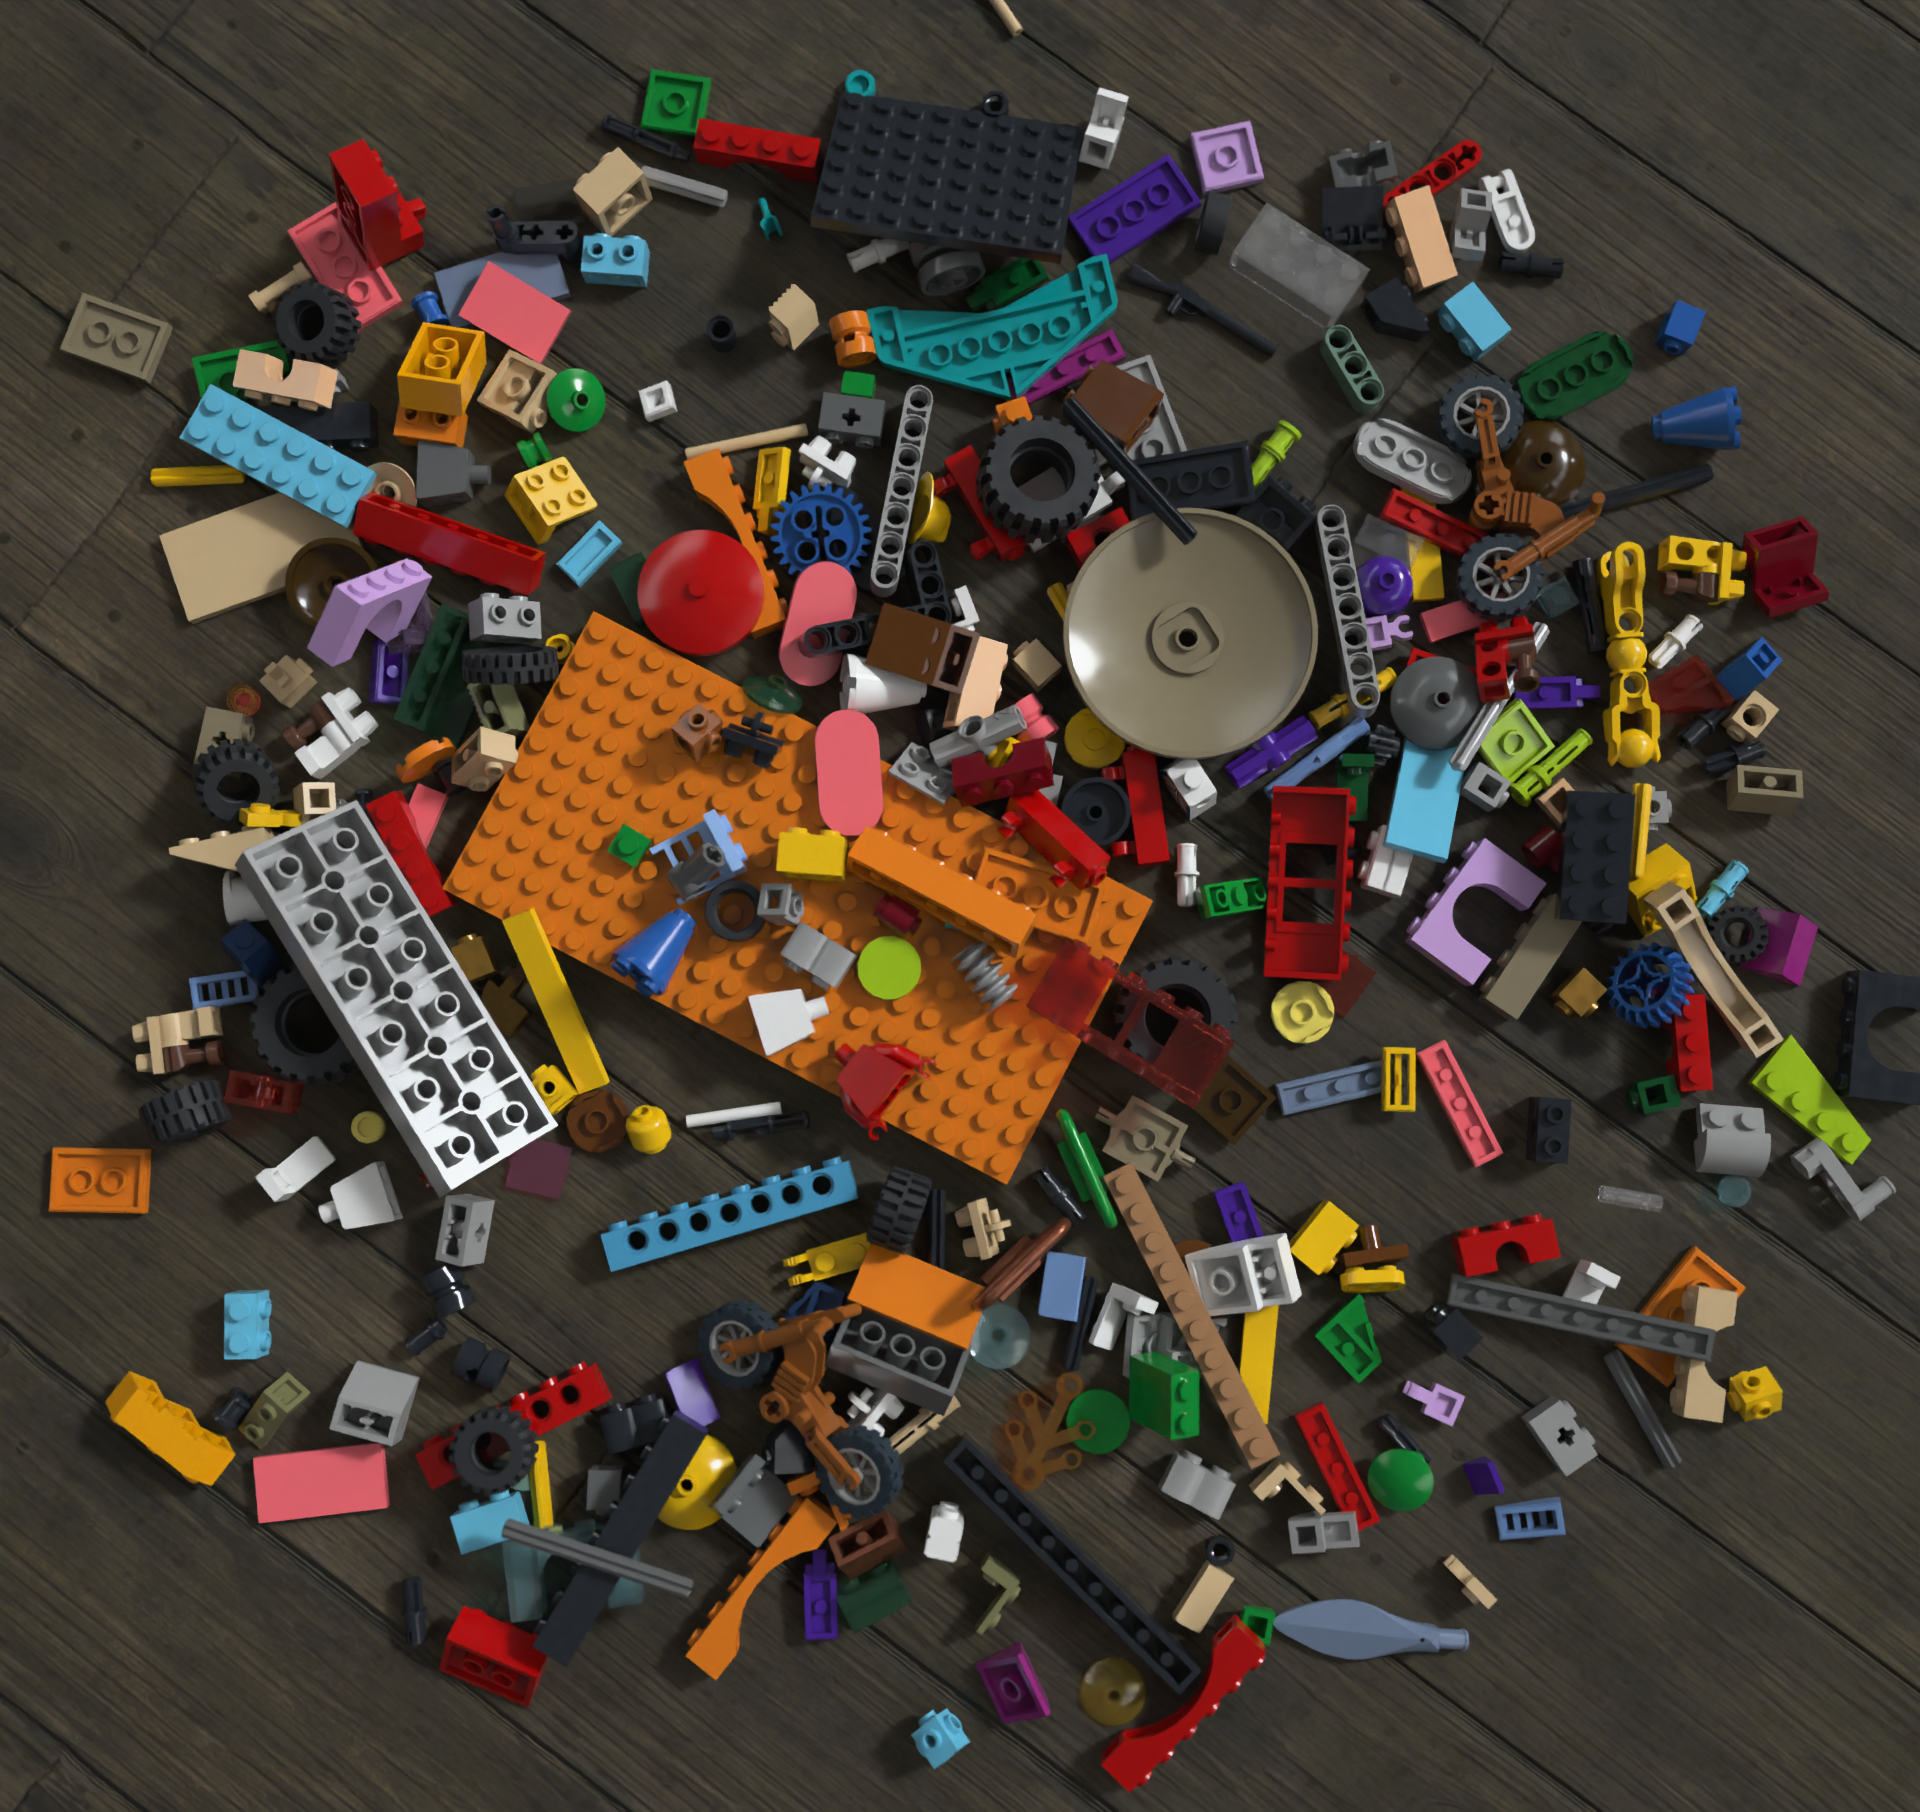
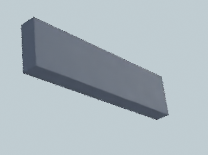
[1274,1057,1406,1115]

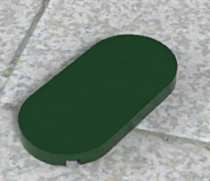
[1516,331,1633,422]

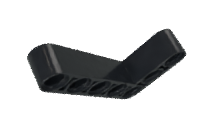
[798,540,952,658]

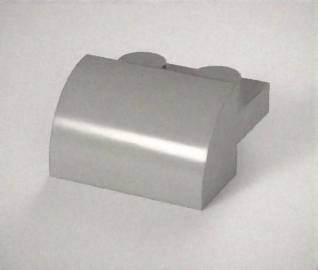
[1694,1103,1771,1177]

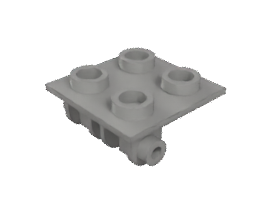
[888,742,955,805]

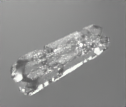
[1598,1185,1663,1212]

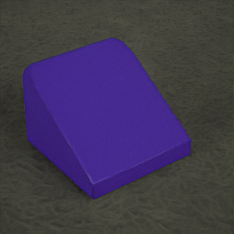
[1463,1456,1505,1495]

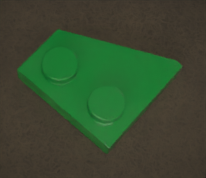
[1313,1292,1382,1384]

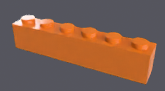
[846,826,1037,959]

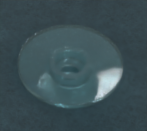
[970,1304,1031,1369]

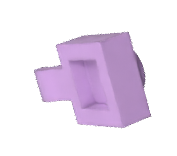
[1402,1380,1465,1426]

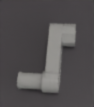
[1790,1138,1896,1222]

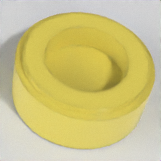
[351,1111,386,1143]

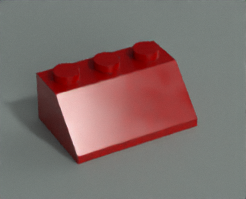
[439,1606,549,1708]

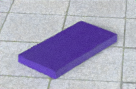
[1067,154,1202,265]

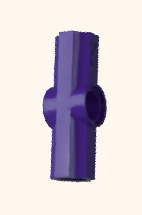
[1224,716,1318,790]

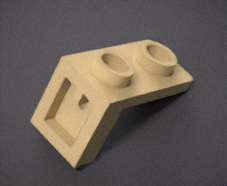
[1249,1459,1326,1515]

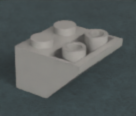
[329,1360,420,1446]

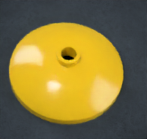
[657,1434,737,1530]

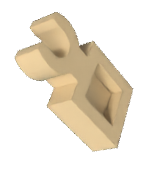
[1443,1554,1497,1609]

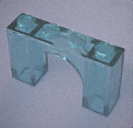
[502,1519,645,1623]

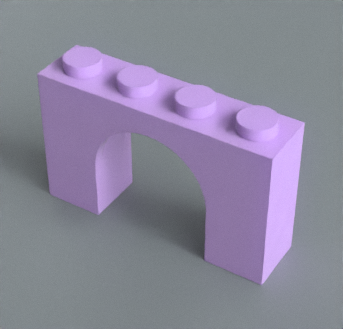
[307,558,432,667]
[1405,838,1547,986]

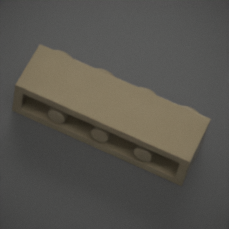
[1478,894,1582,1021]

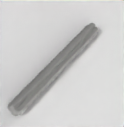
[1449,622,1550,772]

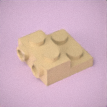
[476,349,557,434]

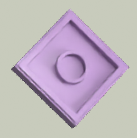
[1190,121,1264,195]

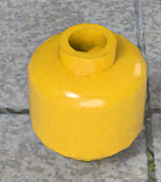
[625,1105,672,1154]

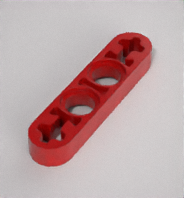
[1383,140,1482,223]

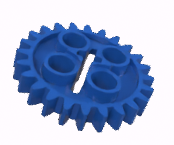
[770,483,872,576]

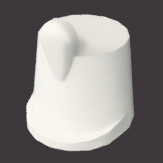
[223,870,268,925]

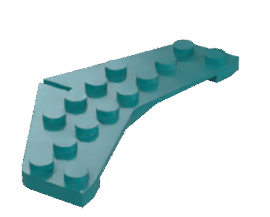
[867,254,1118,401]

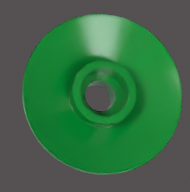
[546,368,605,432]

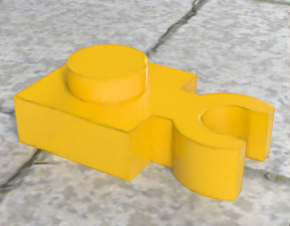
[239,803,302,827]

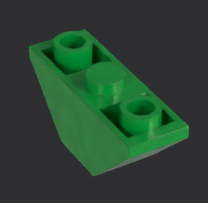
[1194,877,1267,922]

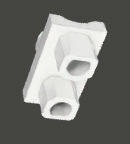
[799,435,856,491]
[847,1387,904,1437]

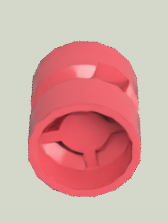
[1014,693,1059,742]

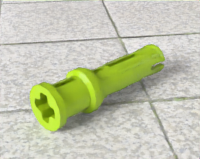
[1239,420,1301,508]
[1507,728,1593,807]

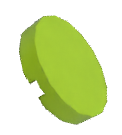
[857,936,921,1000]

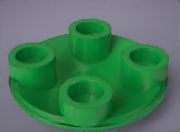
[1368,1449,1434,1511]

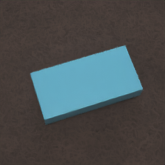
[556,520,623,587]

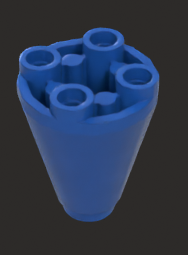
[1652,386,1742,451]
[610,908,696,998]

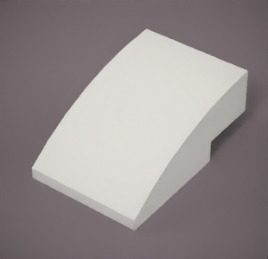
[1185,1233,1302,1316]

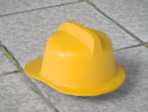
[908,472,951,544]

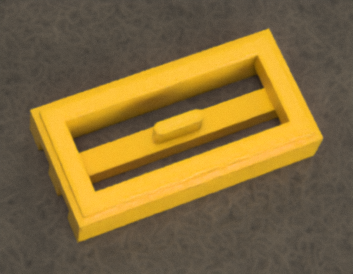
[1381,1047,1416,1112]

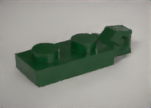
[965,258,1049,313]

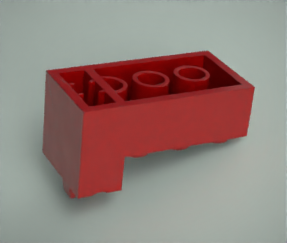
[329,139,427,271]

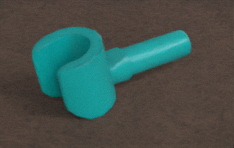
[758,198,783,241]

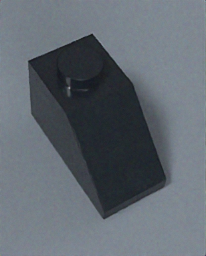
[761,1419,812,1474]

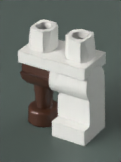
[282,687,379,779]

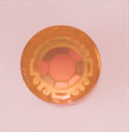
[226,684,261,716]

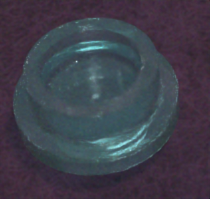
[1718,1175,1751,1207]

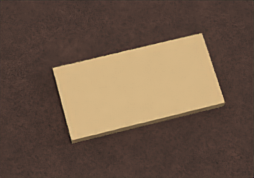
[159,493,364,624]

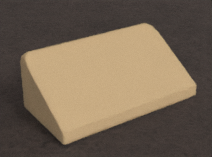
[1172,1560,1234,1634]

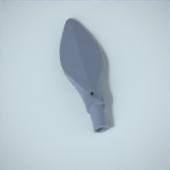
[1273,1599,1469,1660]

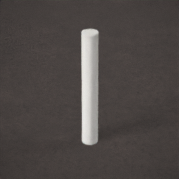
[686,1102,782,1128]

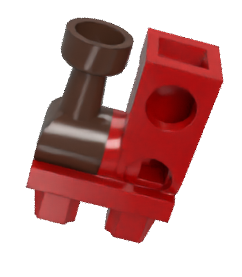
[1474,616,1540,703]

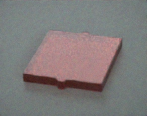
[1306,949,1376,1017]

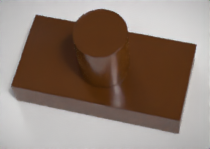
[1339,1225,1409,1270]

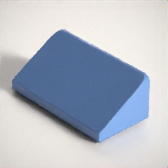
[1038,1251,1086,1321]

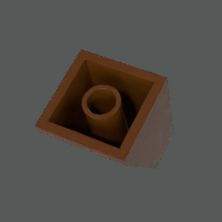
[1062,359,1164,454]

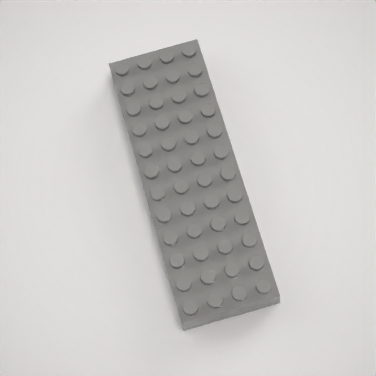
[235,800,558,1197]

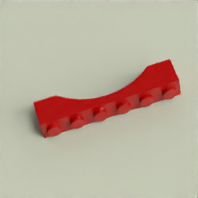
[1101,1615,1266,1793]

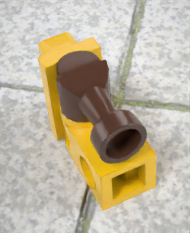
[1657,535,1747,605]

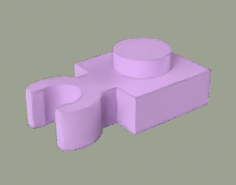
[1357,615,1413,651]

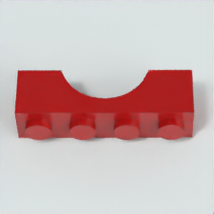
[693,118,823,184]
[365,791,458,918]

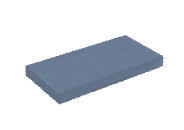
[434,252,571,329]

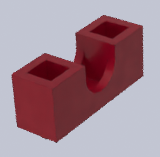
[951,737,1054,807]

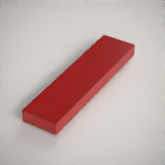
[1379,488,1495,569]
[1293,1401,1380,1532]

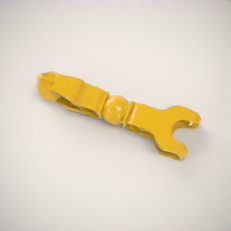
[1596,542,1661,768]

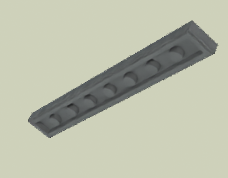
[1446,1273,1716,1362]

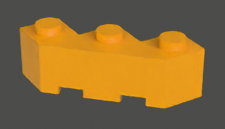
[105,1371,236,1486]

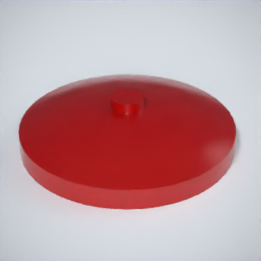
[637,530,765,656]

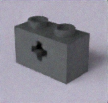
[818,392,886,448]

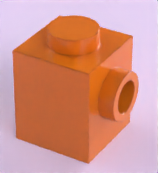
[992,396,1032,435]

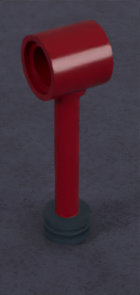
[1521,826,1614,935]

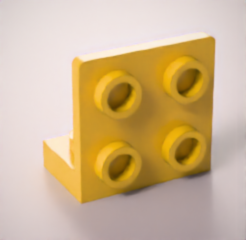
[504,457,597,545]

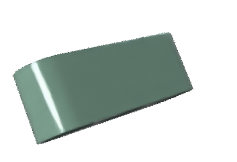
[1320,325,1384,414]

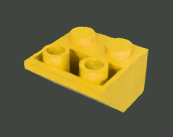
[1627,843,1698,937]

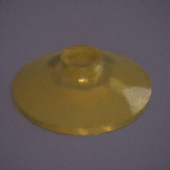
[1081,1658,1146,1726]

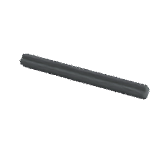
[501,1519,693,1598]

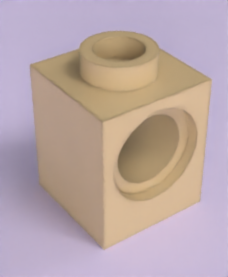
[1013,638,1062,692]
[1720,690,1779,743]

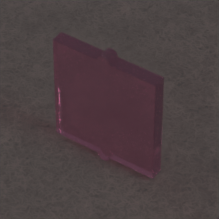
[505,1139,573,1199]

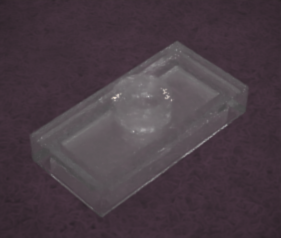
[1354,514,1425,569]

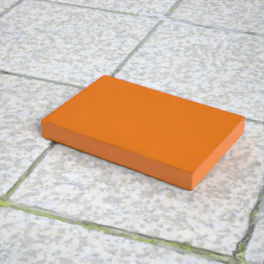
[49,1147,152,1213]

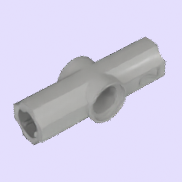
[929,705,1027,768]

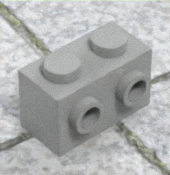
[468,593,542,645]

